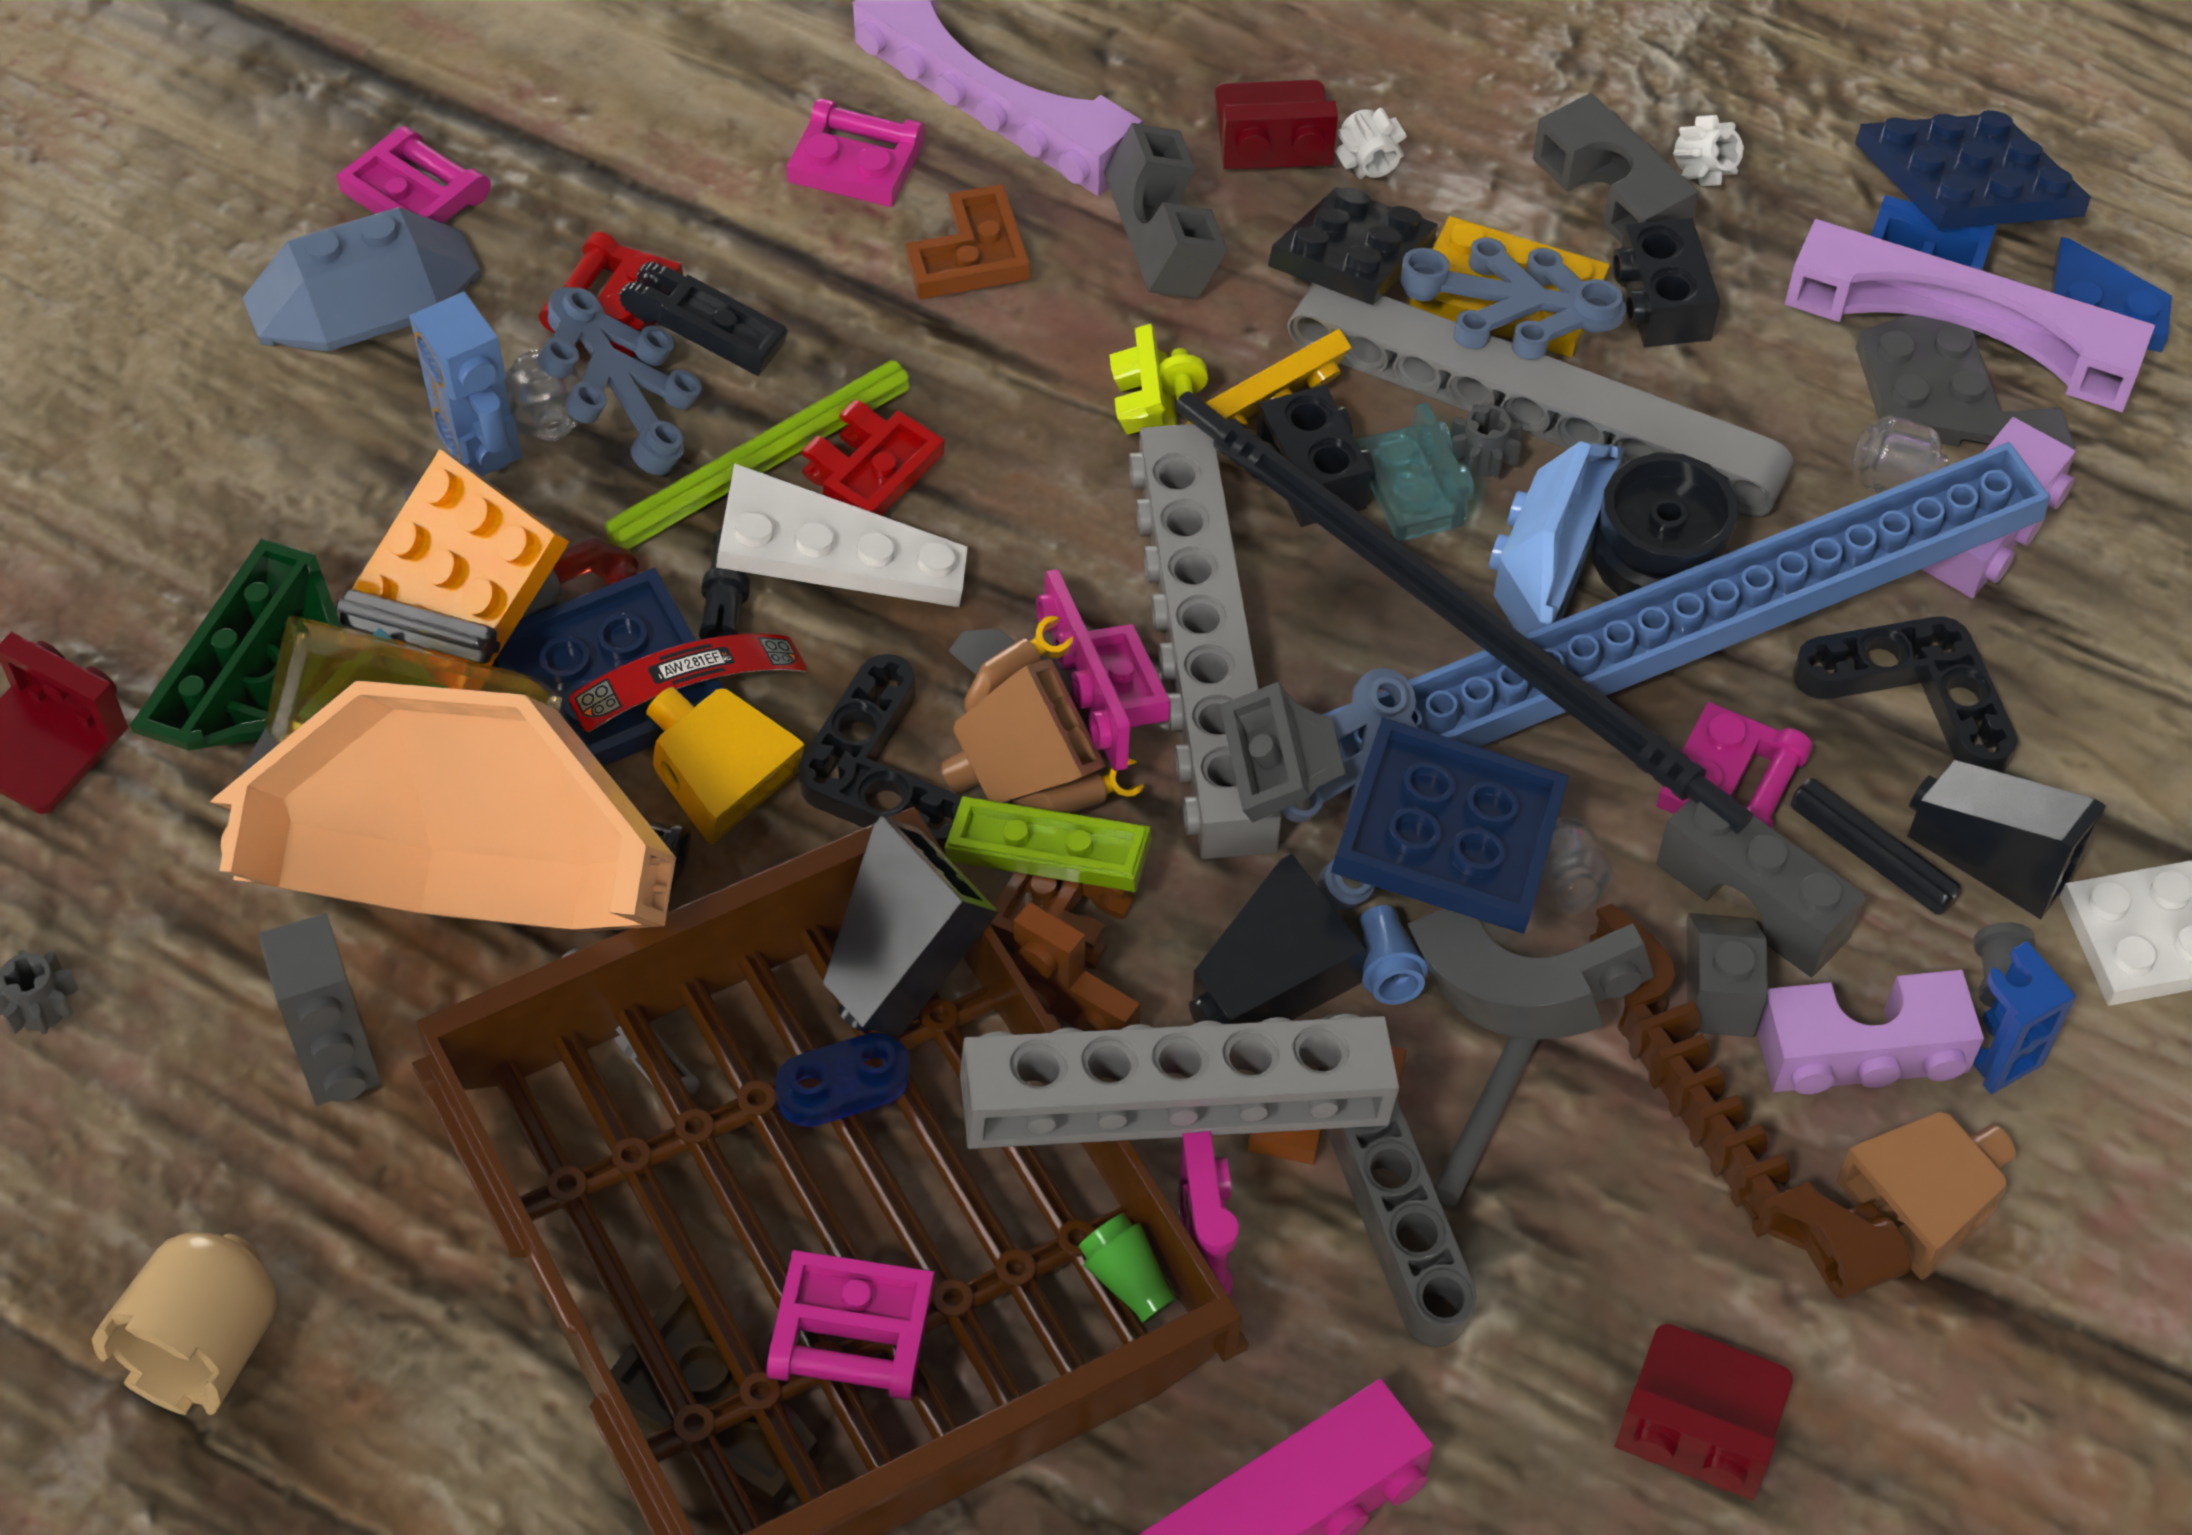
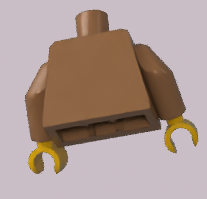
[942,616,1144,814]

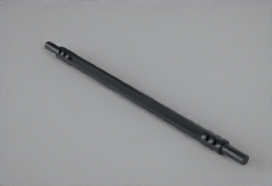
[1175,391,1753,834]

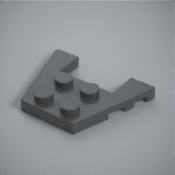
[1856,279,2076,450]

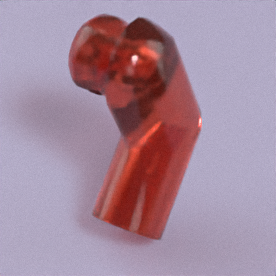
[553,537,639,585]

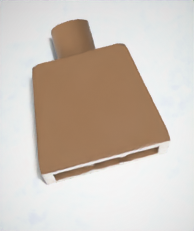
[1836,1112,2016,1281]

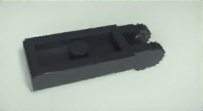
[619,261,788,377]

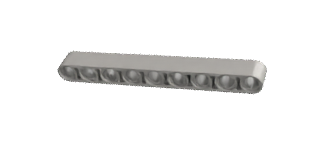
[1287,283,1793,517]

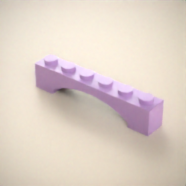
[853,0,1143,197]
[1784,219,2155,413]

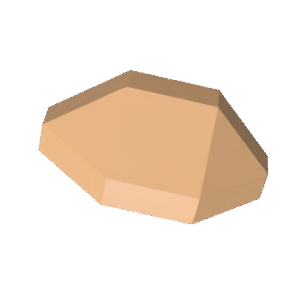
[209,681,676,932]

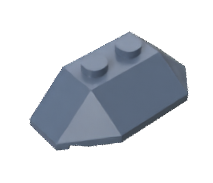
[243,207,481,351]

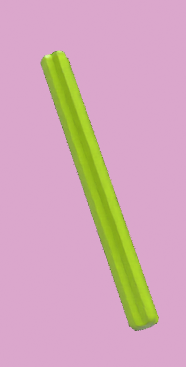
[605,360,909,552]

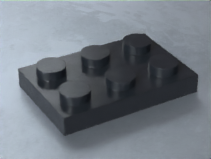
[1268,187,1438,305]

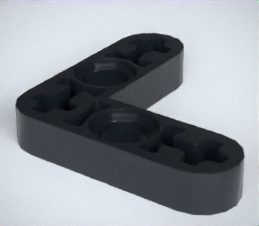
[1793,616,2017,773]
[798,654,961,855]

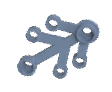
[1400,238,1626,360]
[537,287,702,476]
[1281,668,1418,910]

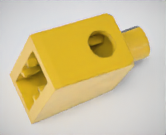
[646,687,805,845]

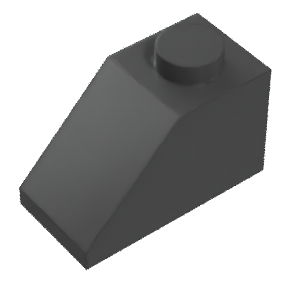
[1686,913,1768,1037]

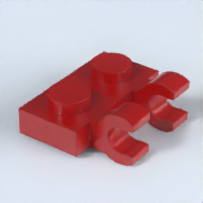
[802,400,945,516]

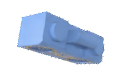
[409,291,522,476]

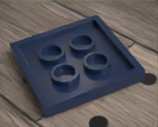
[1855,110,2091,230]
[493,567,723,766]
[1331,717,1569,934]

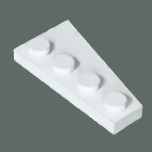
[716,463,968,607]

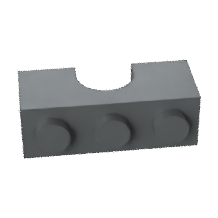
[1533,93,1699,243]
[1104,123,1228,299]
[1656,799,1866,978]
[258,913,382,1106]

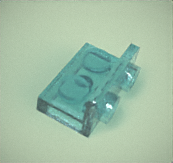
[1357,402,1474,542]

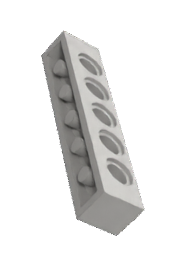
[960,1014,1399,1149]

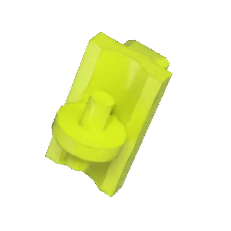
[1109,323,1208,435]

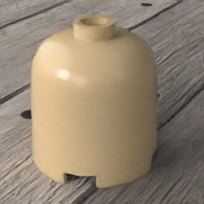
[91,1231,278,1415]

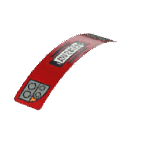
[569,633,808,732]

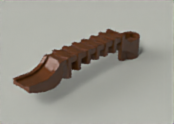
[1589,904,1910,1299]

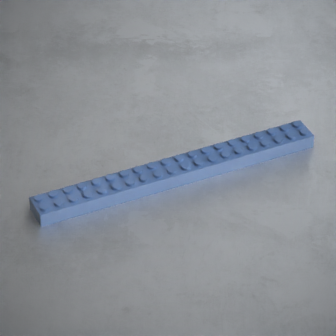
[1322,442,2050,798]

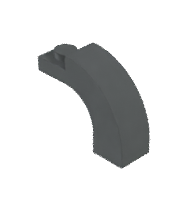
[1408,908,1654,1039]

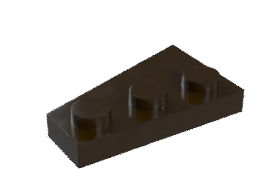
[610,1283,819,1509]

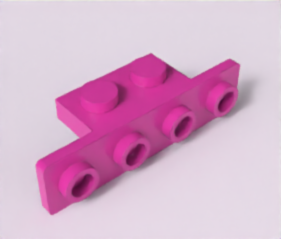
[1036,569,1170,771]

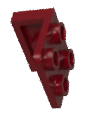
[1215,80,1338,169]
[0,631,129,814]
[1614,1324,1793,1501]

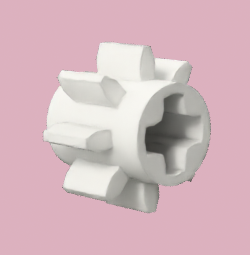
[1335,108,1407,179]
[1673,115,1744,186]

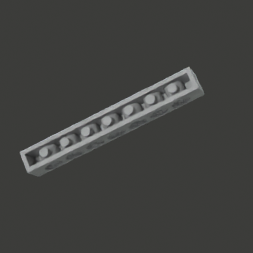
[1129,424,1281,859]

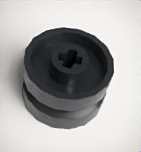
[1593,452,1738,596]

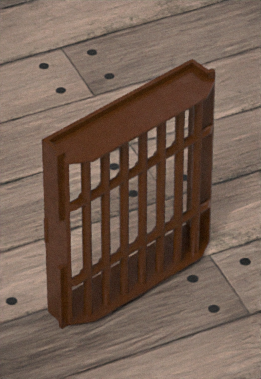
[412,807,1249,1535]

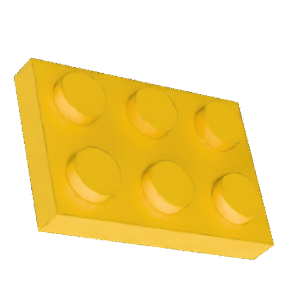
[1410,216,1610,358]

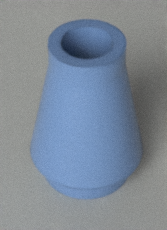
[1360,905,1428,1005]

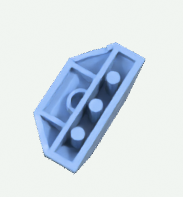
[1489,441,1625,635]

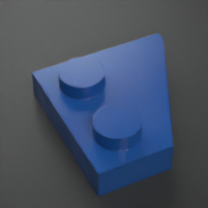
[2051,237,2172,352]

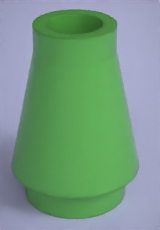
[1078,1213,1177,1324]

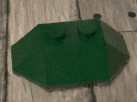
[130,538,347,751]

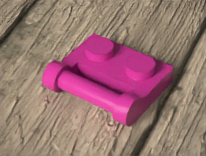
[786,98,925,207]
[336,126,491,224]
[1656,702,1813,829]
[1178,1131,1239,1299]
[767,1250,934,1401]

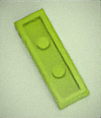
[944,796,1152,892]

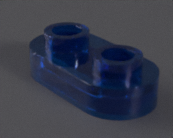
[775,1033,910,1127]

